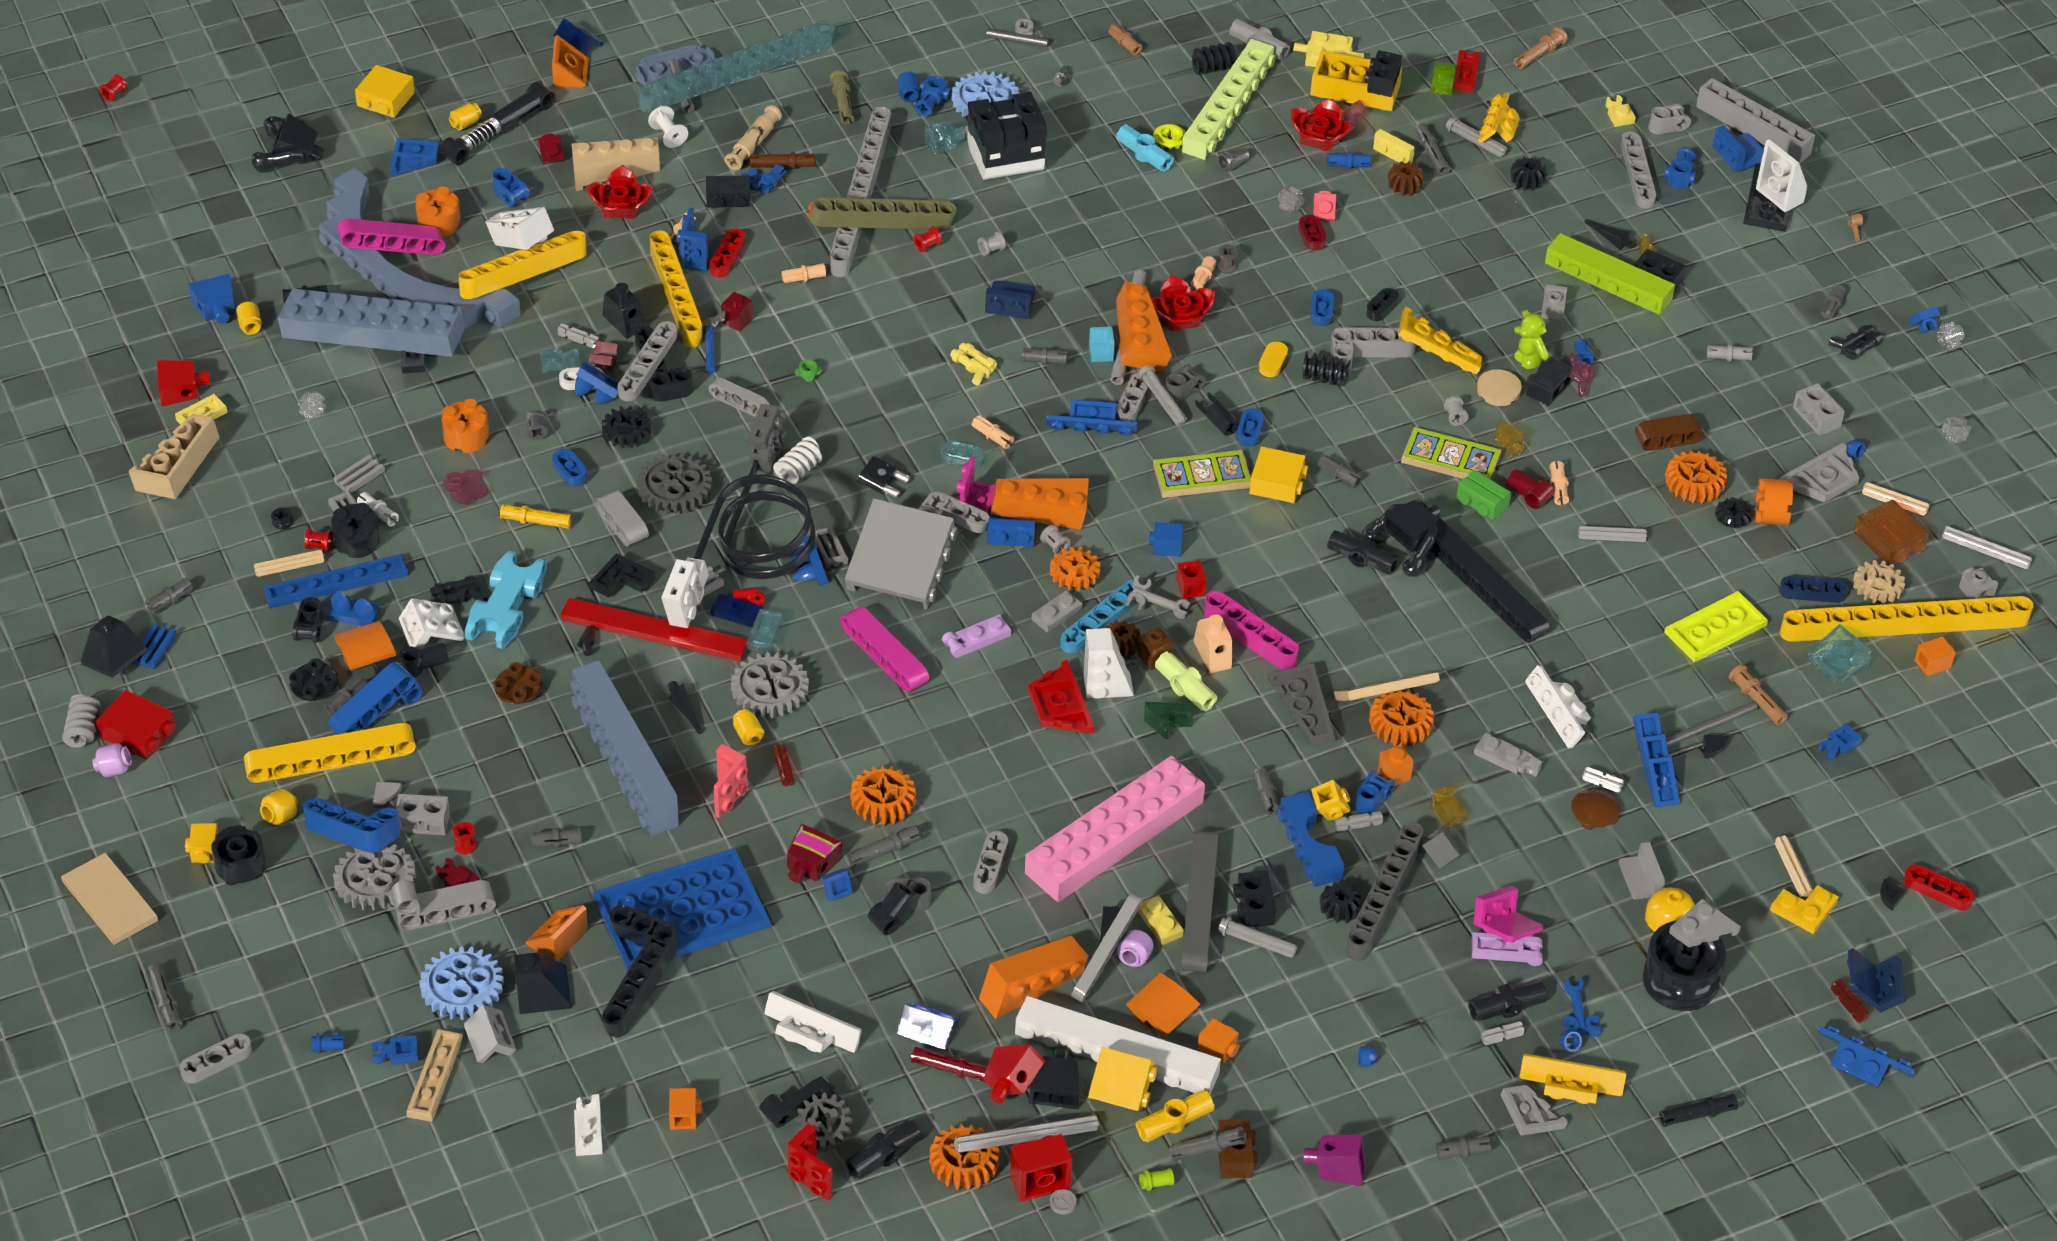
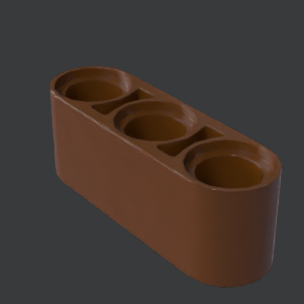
[1635,414,1704,451]

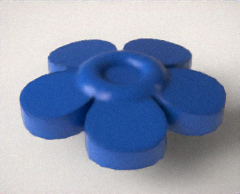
[740,169,763,190]

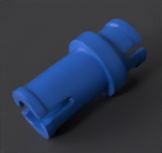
[757,165,786,193]

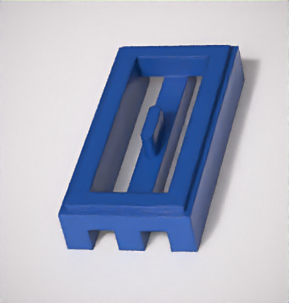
[133,624,176,669]

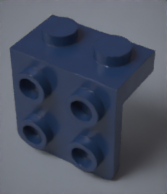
[985,281,1036,319]
[1847,948,1906,1012]

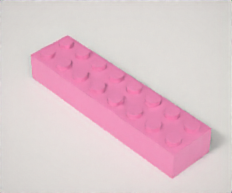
[1025,755,1205,903]

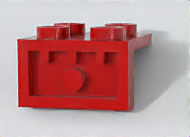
[788,1123,832,1201]

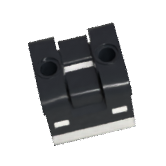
[968,91,1047,180]

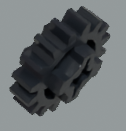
[602,406,651,448]

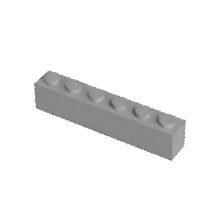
[1696,78,1815,164]

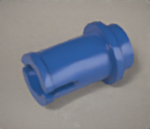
[1574,339,1594,366]
[311,1033,343,1054]

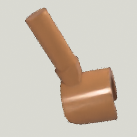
[1848,213,1863,241]

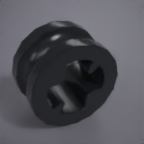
[271,507,293,530]

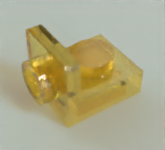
[1495,421,1524,461]
[1430,785,1468,828]

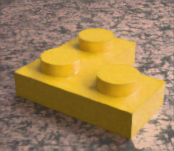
[1770,885,1839,934]

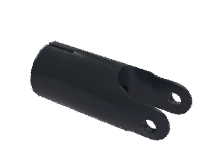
[1195,392,1240,436]

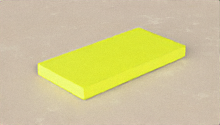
[1665,591,1768,663]

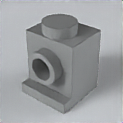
[1541,284,1567,321]
[1959,567,1998,599]

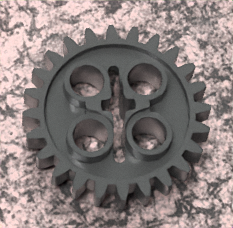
[637,453,712,514]

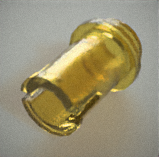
[1637,234,1657,256]

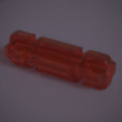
[773,744,795,787]
[1830,979,1869,1023]

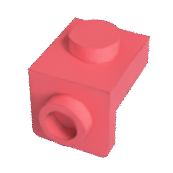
[1313,191,1336,221]

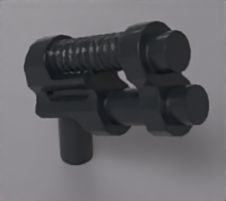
[1828,325,1883,360]
[430,575,488,604]

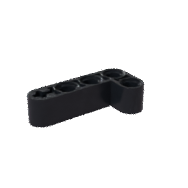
[635,326,693,402]

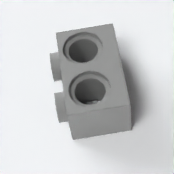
[1793,383,1845,436]
[396,794,450,835]

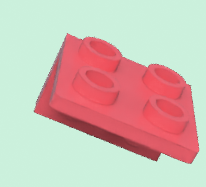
[714,744,748,819]

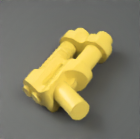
[950,342,997,385]

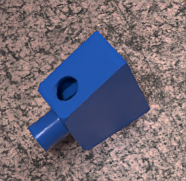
[188,274,236,323]

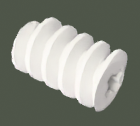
[773,437,822,484]

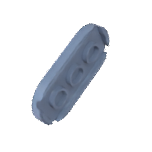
[635,45,716,88]

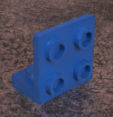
[677,208,709,272]

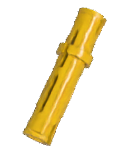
[500,504,572,529]

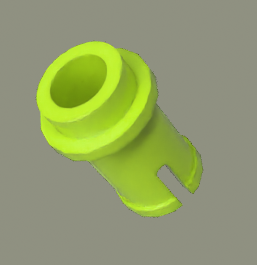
[1139,1168,1174,1191]

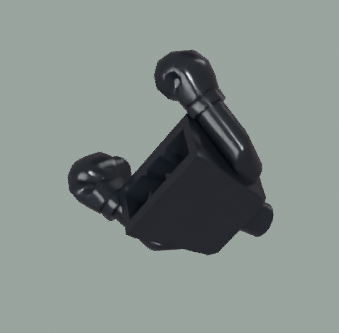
[251,113,325,173]
[1362,500,1440,577]

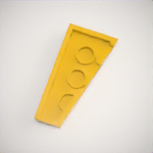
[1398,306,1482,375]

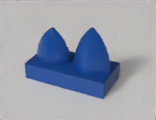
[575,362,619,405]
[791,536,829,586]
[326,590,380,626]

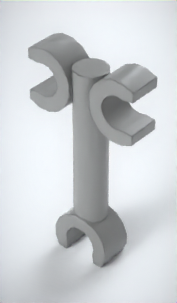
[1126,575,1190,619]

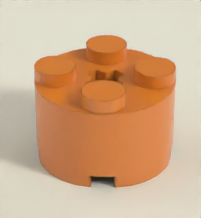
[415,186,461,237]
[442,399,489,453]
[1755,478,1793,526]

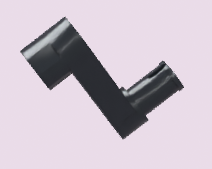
[759,1075,848,1128]

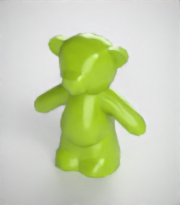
[1514,310,1549,369]

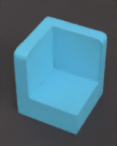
[1089,327,1114,362]

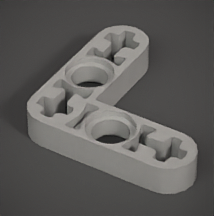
[918,492,990,533]

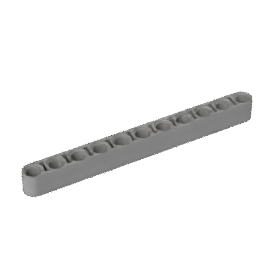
[830,107,891,277]

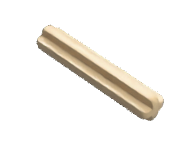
[1862,482,1929,516]
[254,549,324,577]
[1775,835,1813,898]

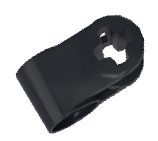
[292,597,324,643]

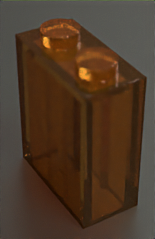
[1854,499,1929,566]

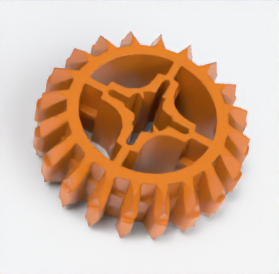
[1665,450,1727,504]
[1369,690,1434,748]
[850,765,916,826]
[929,1123,1000,1191]

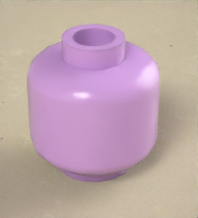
[92,743,132,778]
[1117,930,1153,967]

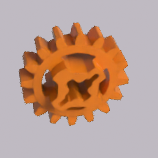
[1050,547,1100,591]

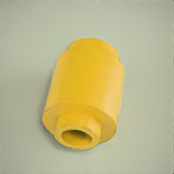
[449,103,482,131]
[236,302,262,335]
[733,709,764,745]

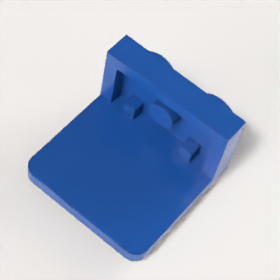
[1712,126,1764,172]
[987,509,1035,547]

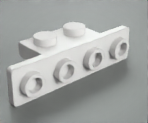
[1525,665,1591,748]
[765,991,862,1053]

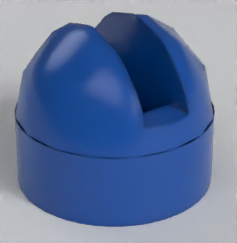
[1846,440,1865,459]
[1559,1031,1582,1052]
[1358,1046,1377,1067]

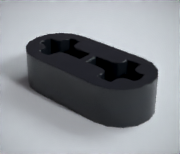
[1366,288,1399,321]

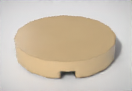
[1476,369,1522,406]

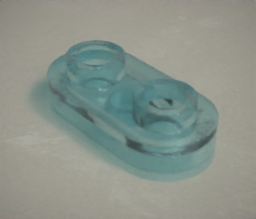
[940,441,985,468]

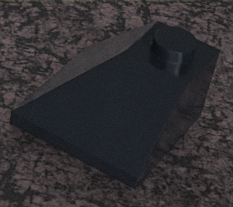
[81,615,148,678]
[514,952,571,1014]

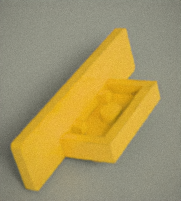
[1478,92,1520,143]
[1520,1054,1626,1104]

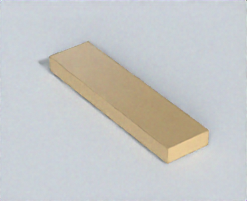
[406,1029,463,1122]

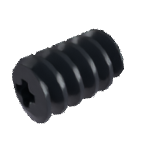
[1192,42,1238,75]
[1302,351,1351,387]

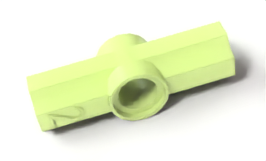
[1155,651,1217,712]

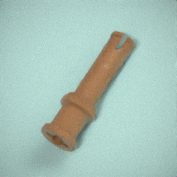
[1514,27,1568,69]
[1728,664,1788,726]

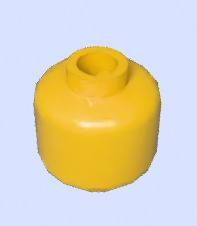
[260,789,298,825]

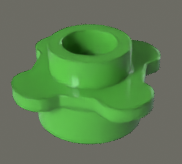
[795,360,822,382]

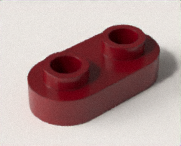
[1298,215,1327,250]

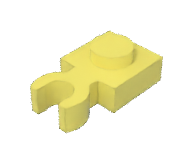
[1606,95,1636,127]

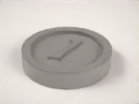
[1050,1189,1076,1214]

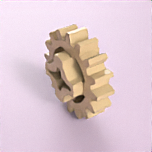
[1853,560,1905,605]

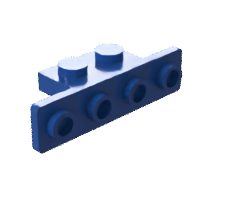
[1046,399,1137,436]
[1817,1025,1915,1088]

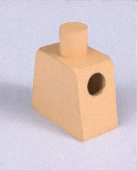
[1194,615,1232,674]

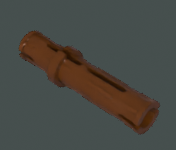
[750,152,815,169]

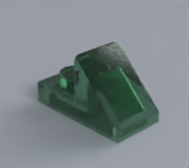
[1144,702,1194,740]

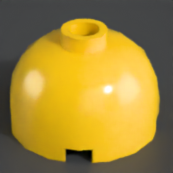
[1645,887,1695,932]

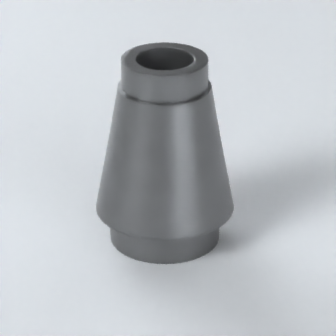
[1217,148,1249,171]

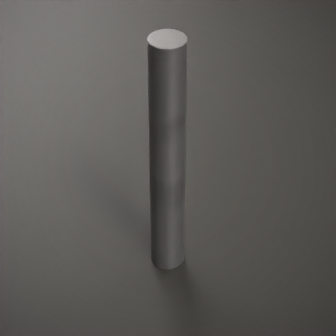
[987,29,1049,47]

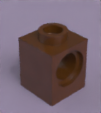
[1138,627,1172,670]

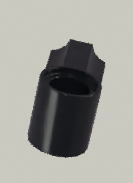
[868,882,914,936]

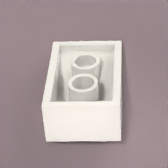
[1756,139,1807,212]

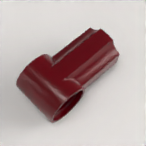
[1506,469,1554,509]

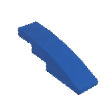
[1633,713,1680,808]

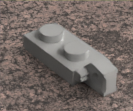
[1474,733,1542,777]

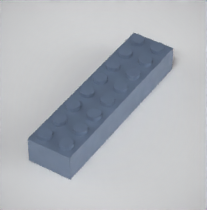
[278,289,466,357]
[570,660,679,836]

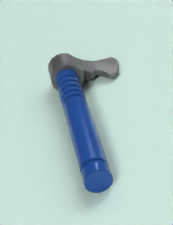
[703,311,726,374]

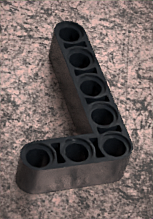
[602,905,680,1038]

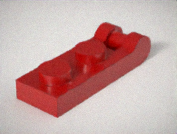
[1453,49,1480,93]

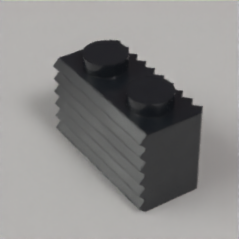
[706,175,750,208]
[1526,356,1575,406]

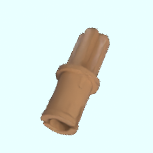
[1108,24,1143,56]

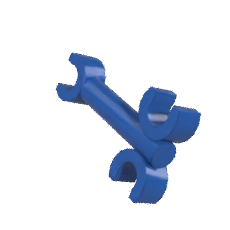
[1562,978,1601,1037]

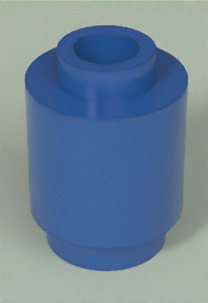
[897,72,920,102]

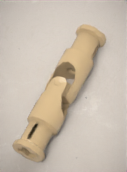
[724,105,782,170]

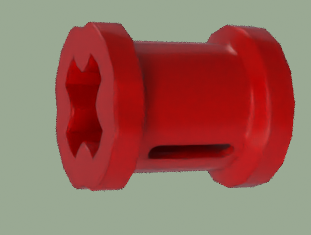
[99,74,128,102]
[913,226,942,252]
[304,528,333,552]
[453,822,476,855]

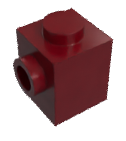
[721,292,753,332]

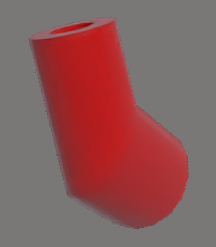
[733,588,766,607]

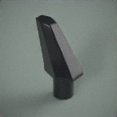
[577,625,595,656]

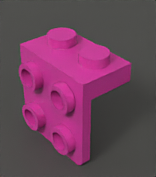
[956,457,995,522]
[1474,886,1543,942]

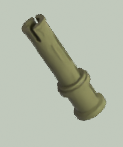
[830,70,854,125]

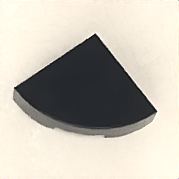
[1703,735,1728,758]
[1880,878,1906,911]

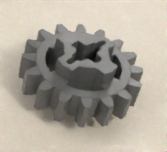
[795,1093,853,1151]

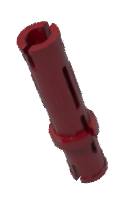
[911,1047,988,1082]

